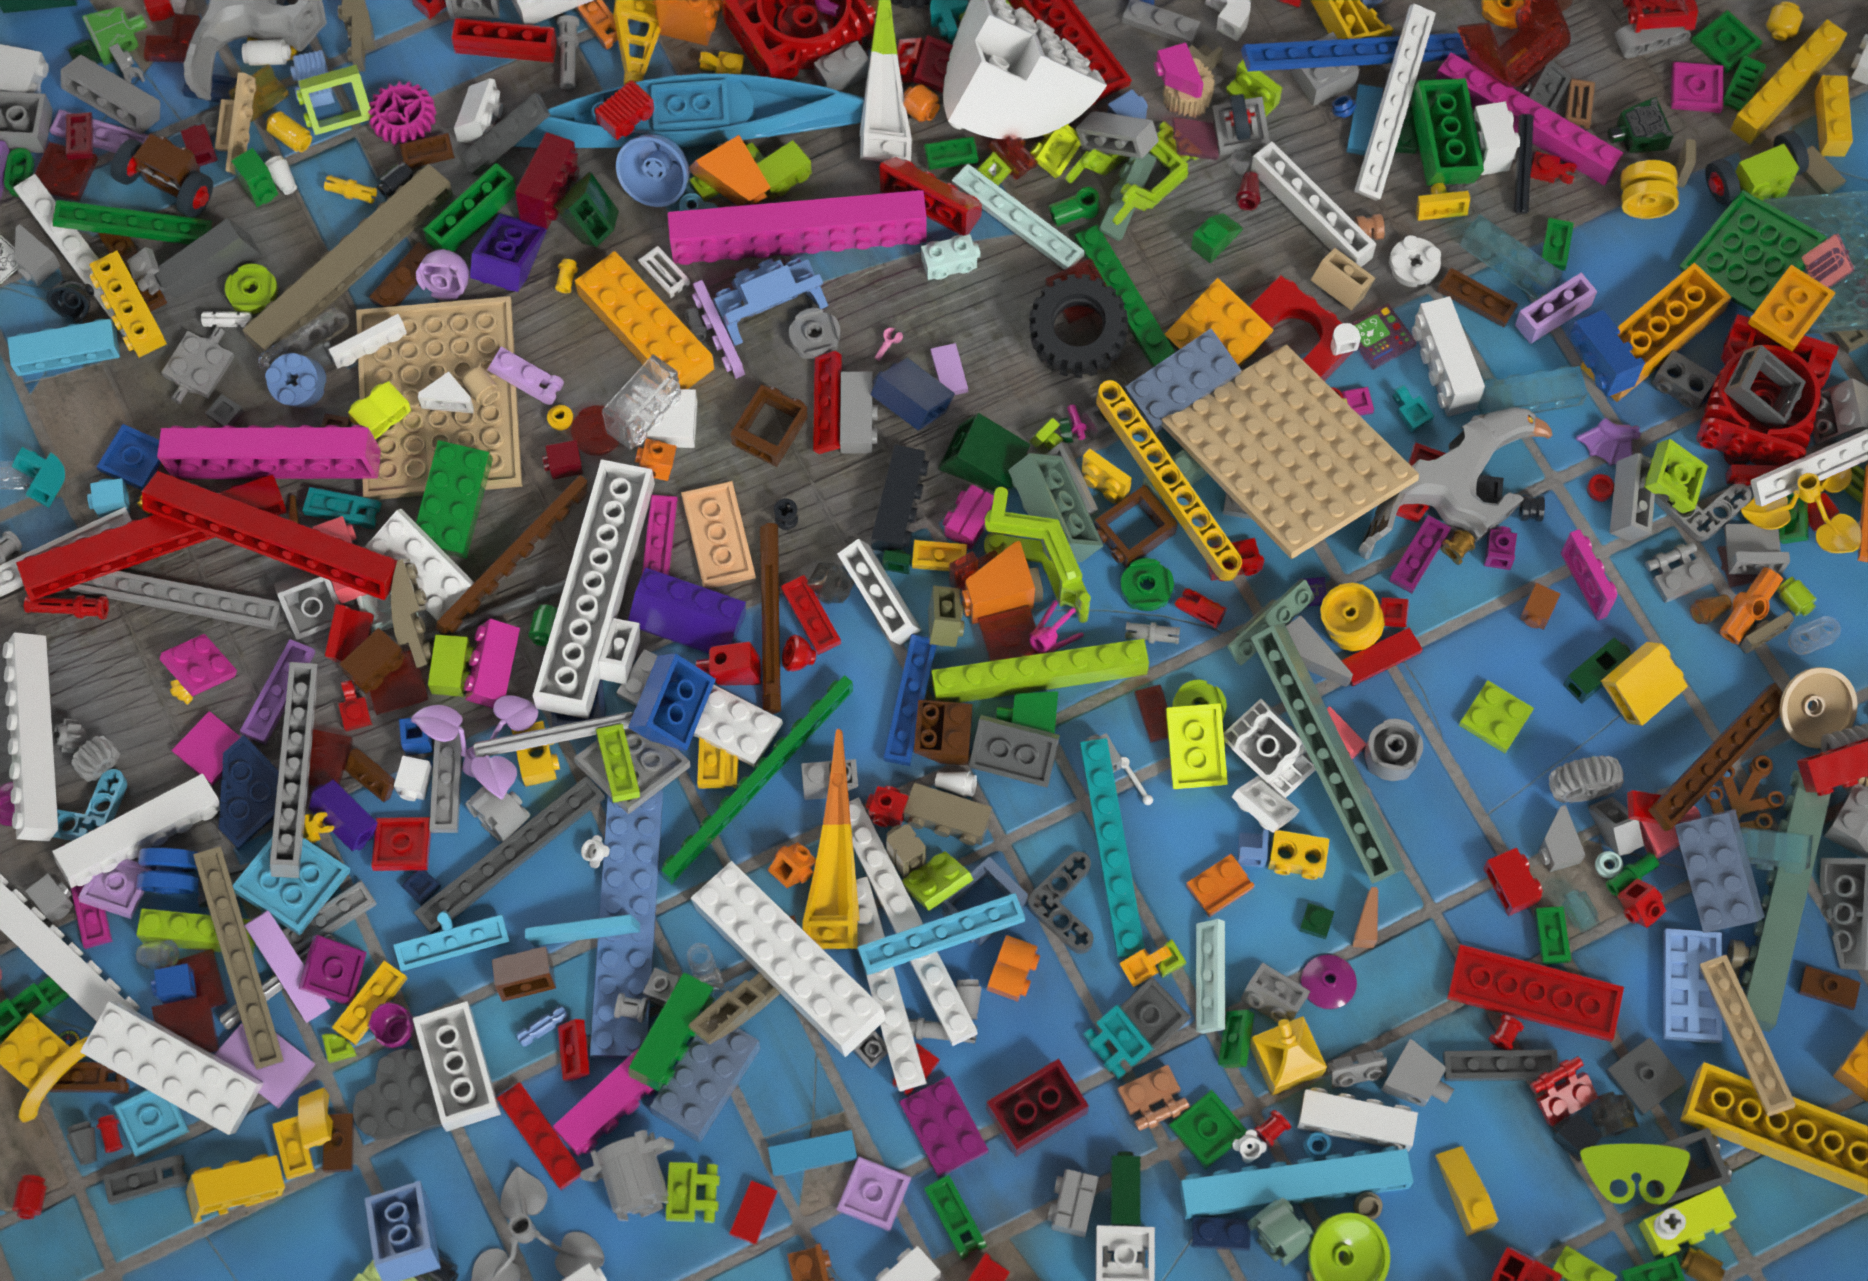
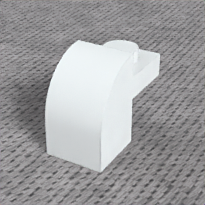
[1205,0,1251,41]

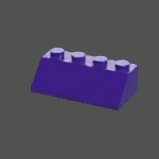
[628,567,746,654]

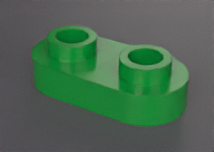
[4,148,35,197]

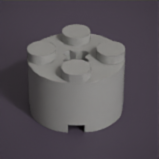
[1364,719,1423,781]
[465,786,530,842]

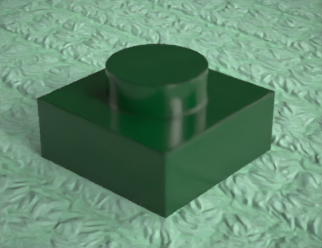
[883,549,911,575]
[1299,903,1335,940]

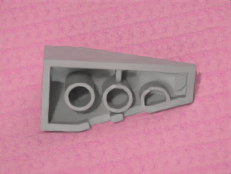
[1820,858,1868,970]

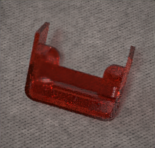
[1457,0,1571,88]

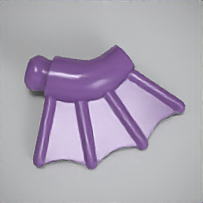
[1576,417,1641,466]

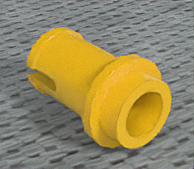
[555,259,578,293]

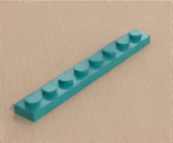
[1080,738,1145,959]

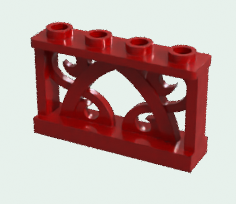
[1623,0,1698,33]

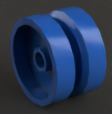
[136,848,199,895]

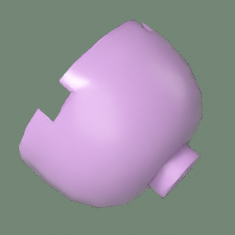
[416,249,469,301]

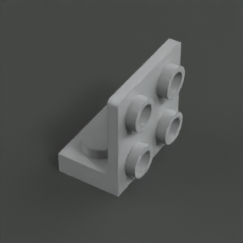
[1724,524,1790,575]

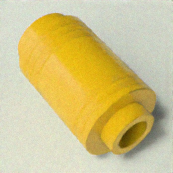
[266,111,312,152]

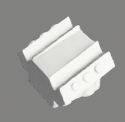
[1223,699,1316,798]

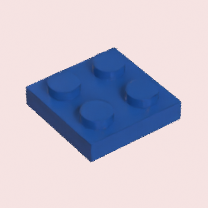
[97,424,161,490]

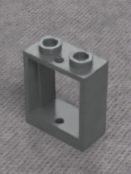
[1724,345,1806,428]
[1651,1128,1732,1209]

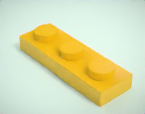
[332,961,408,1046]

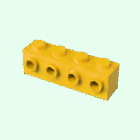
[89,251,167,358]

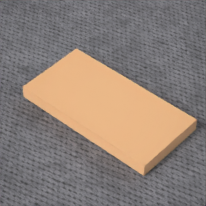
[681,481,756,589]

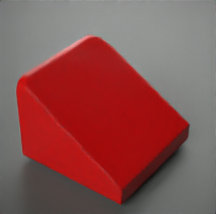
[1807,492,1840,532]

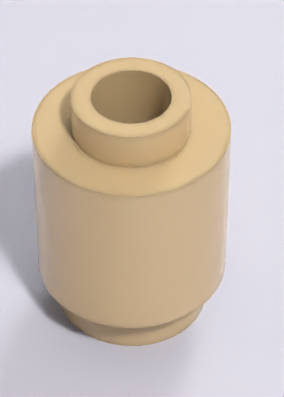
[462,367,500,406]

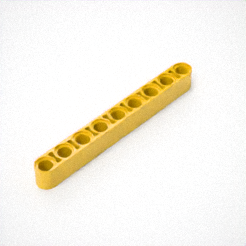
[1096,380,1242,581]

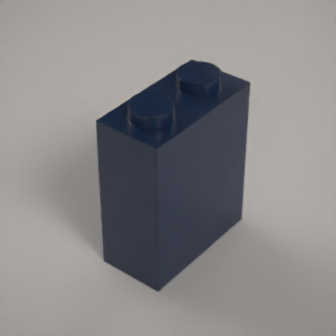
[870,358,955,431]

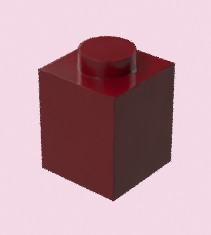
[180,123,218,167]
[542,440,583,480]

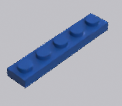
[884,634,937,766]

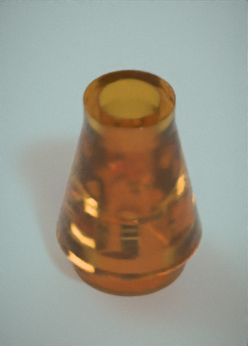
[1690,594,1732,624]

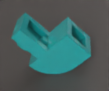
[930,0,969,44]
[11,447,65,508]

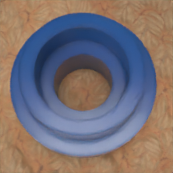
[1332,95,1357,118]

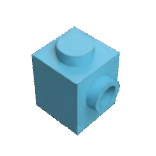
[87,478,131,518]

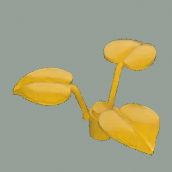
[1741,468,1861,553]

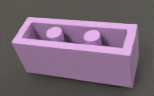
[1515,273,1597,344]

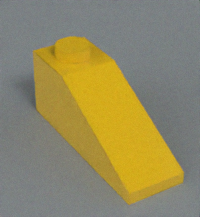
[1435,1146,1499,1236]

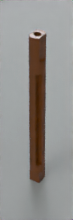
[760,523,781,715]

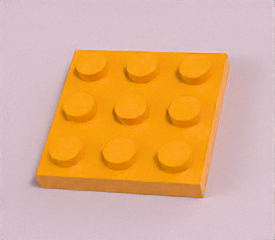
[1165,278,1274,367]

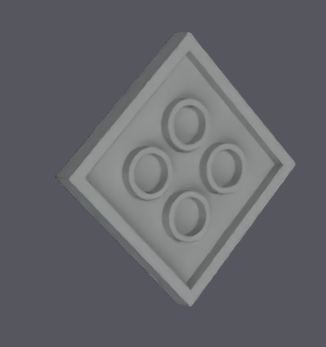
[574,728,690,814]

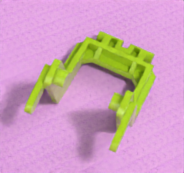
[1065,121,1201,225]
[984,487,1091,623]

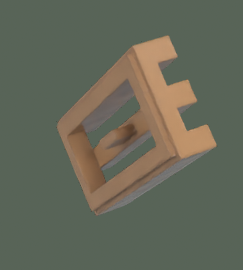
[1565,79,1595,129]

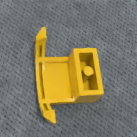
[0,1013,89,1123]

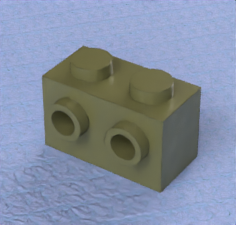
[928,586,964,647]

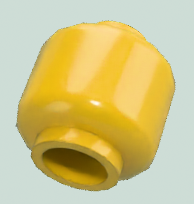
[1766,1,1803,41]

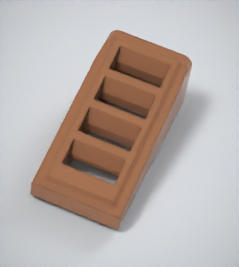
[1352,887,1378,948]

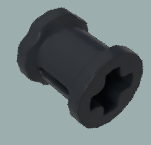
[774,498,798,530]

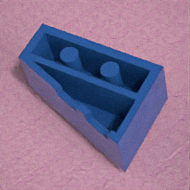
[1571,310,1645,397]

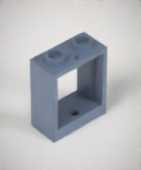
[941,857,1028,946]

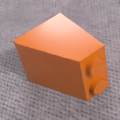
[689,135,771,206]
[961,541,1035,624]

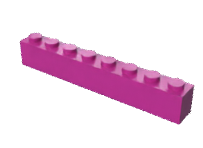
[1435,53,1623,186]

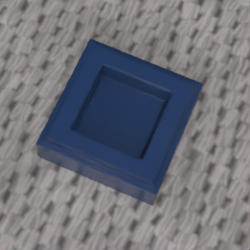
[401,870,441,906]

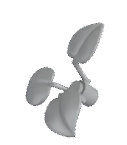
[471,1167,605,1281]

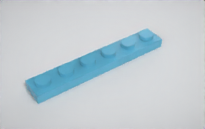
[857,893,1025,976]

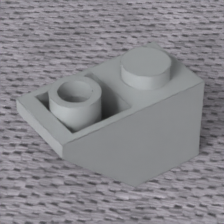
[802,759,858,800]

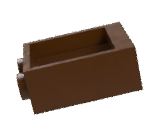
[730,384,808,467]
[1094,485,1178,569]

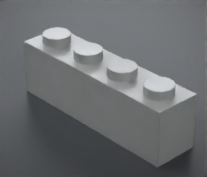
[61,55,160,135]

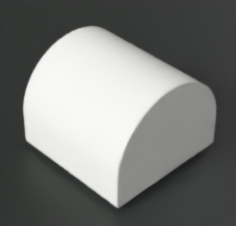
[1331,323,1361,355]

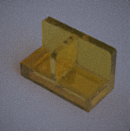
[229,64,289,123]

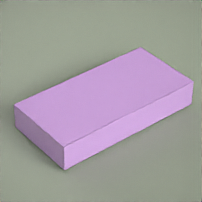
[931,343,968,395]

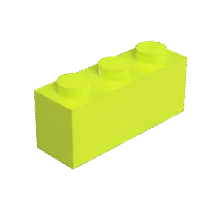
[1638,1186,1737,1257]

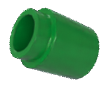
[528,605,558,646]

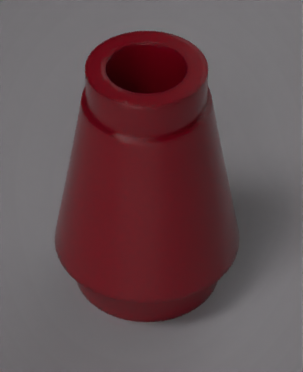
[1236,172,1261,211]

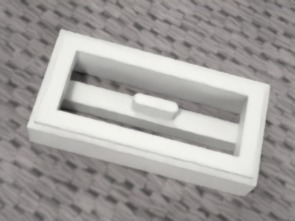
[638,246,690,299]

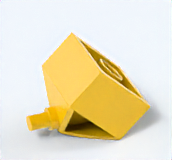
[1250,1016,1327,1096]

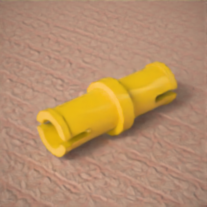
[324,175,377,204]

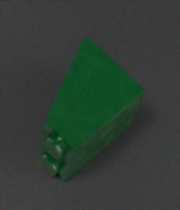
[938,412,1031,492]

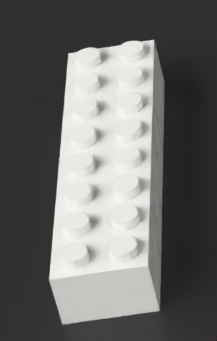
[691,861,886,1057]

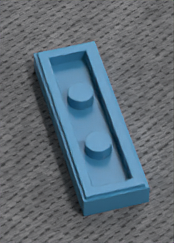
[1347,84,1383,155]
[768,1130,857,1177]

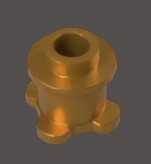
[1441,530,1475,565]

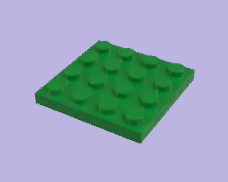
[1679,190,1827,314]

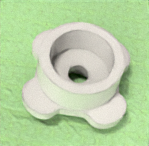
[581,835,610,868]
[1233,1129,1267,1163]

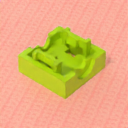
[1644,439,1708,514]

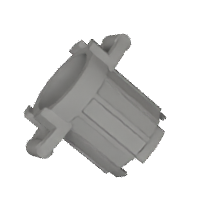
[580,1130,674,1221]

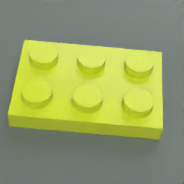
[1166,703,1228,789]

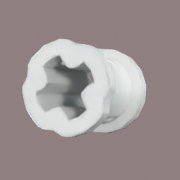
[1653,1208,1686,1240]

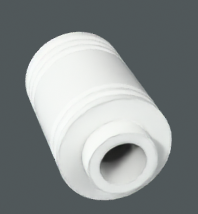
[242,39,291,66]

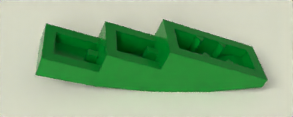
[0,976,70,1043]

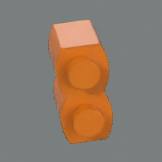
[987,935,1041,1002]

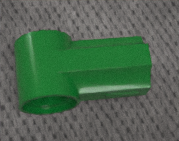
[1049,187,1100,227]

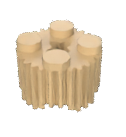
[1163,58,1215,118]

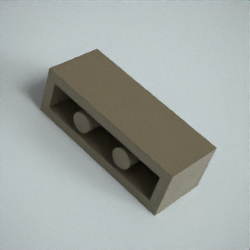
[904,783,992,846]

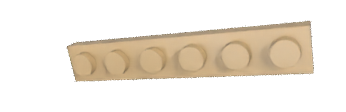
[1700,955,1795,1117]

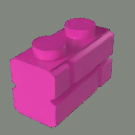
[943,485,994,550]

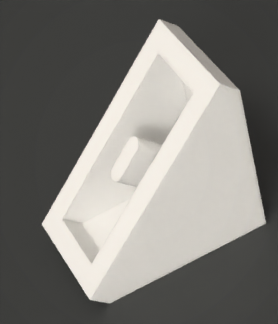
[418,372,474,413]

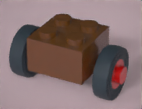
[110,133,213,218]

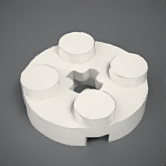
[1389,235,1441,287]

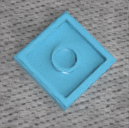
[113,1090,190,1158]

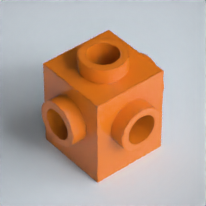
[635,438,677,481]
[768,842,816,888]

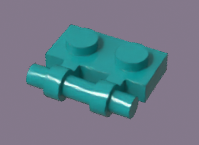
[1083,1005,1155,1079]

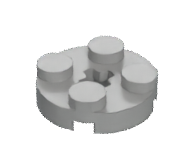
[789,308,841,359]

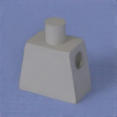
[1381,1039,1454,1107]

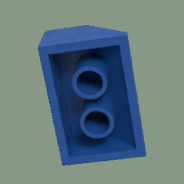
[628,653,716,751]

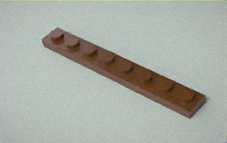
[436,475,588,635]
[1648,682,1783,831]

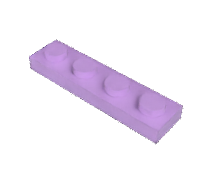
[692,280,745,379]

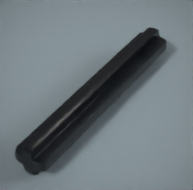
[1514,114,1534,214]

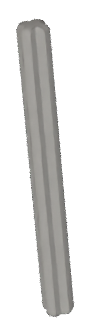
[473,712,633,758]

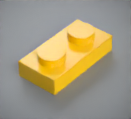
[912,540,967,573]
[272,1116,315,1180]

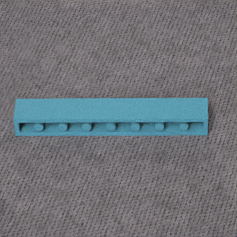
[1179,1146,1414,1220]

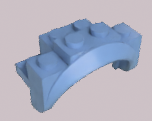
[712,258,828,346]

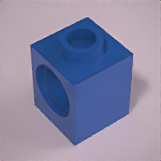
[151,963,197,1004]

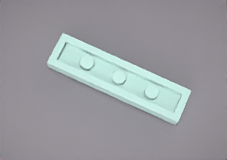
[1196,919,1225,1034]

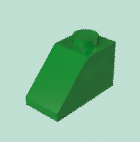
[1191,213,1243,264]

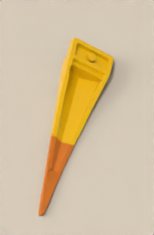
[803,729,860,949]

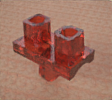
[989,136,1038,180]

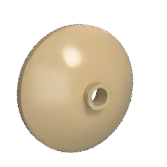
[1780,667,1858,748]

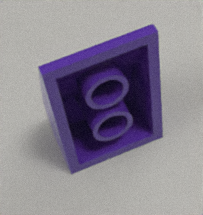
[470,213,547,292]

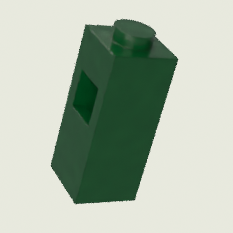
[1563,637,1632,704]
[1110,1151,1141,1227]

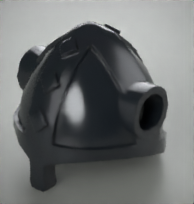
[46,280,94,323]

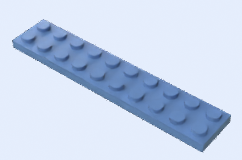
[590,790,663,1059]

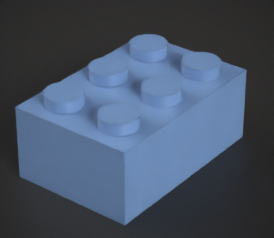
[365,1181,441,1281]

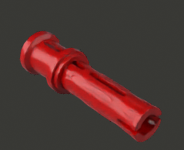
[24,595,109,620]

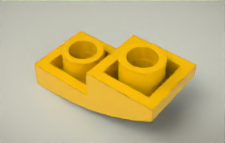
[298,1087,333,1150]

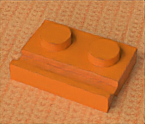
[1186,854,1255,917]

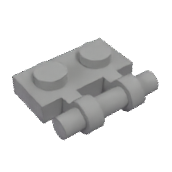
[1645,542,1714,603]

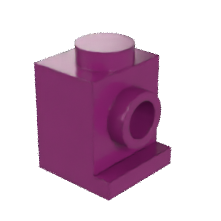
[1484,526,1517,570]

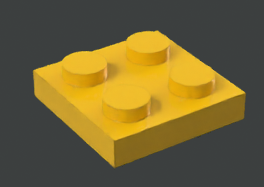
[1081,448,1132,504]

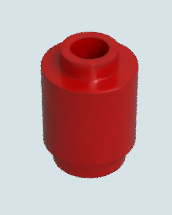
[12,1175,47,1220]

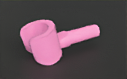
[874,328,903,361]

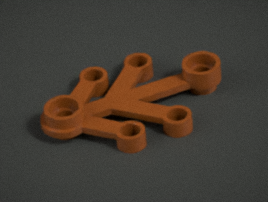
[1705,755,1785,834]

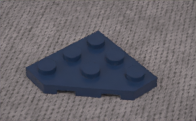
[219,735,279,850]

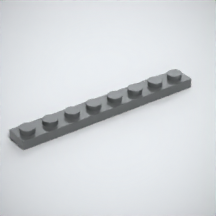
[414,776,605,934]

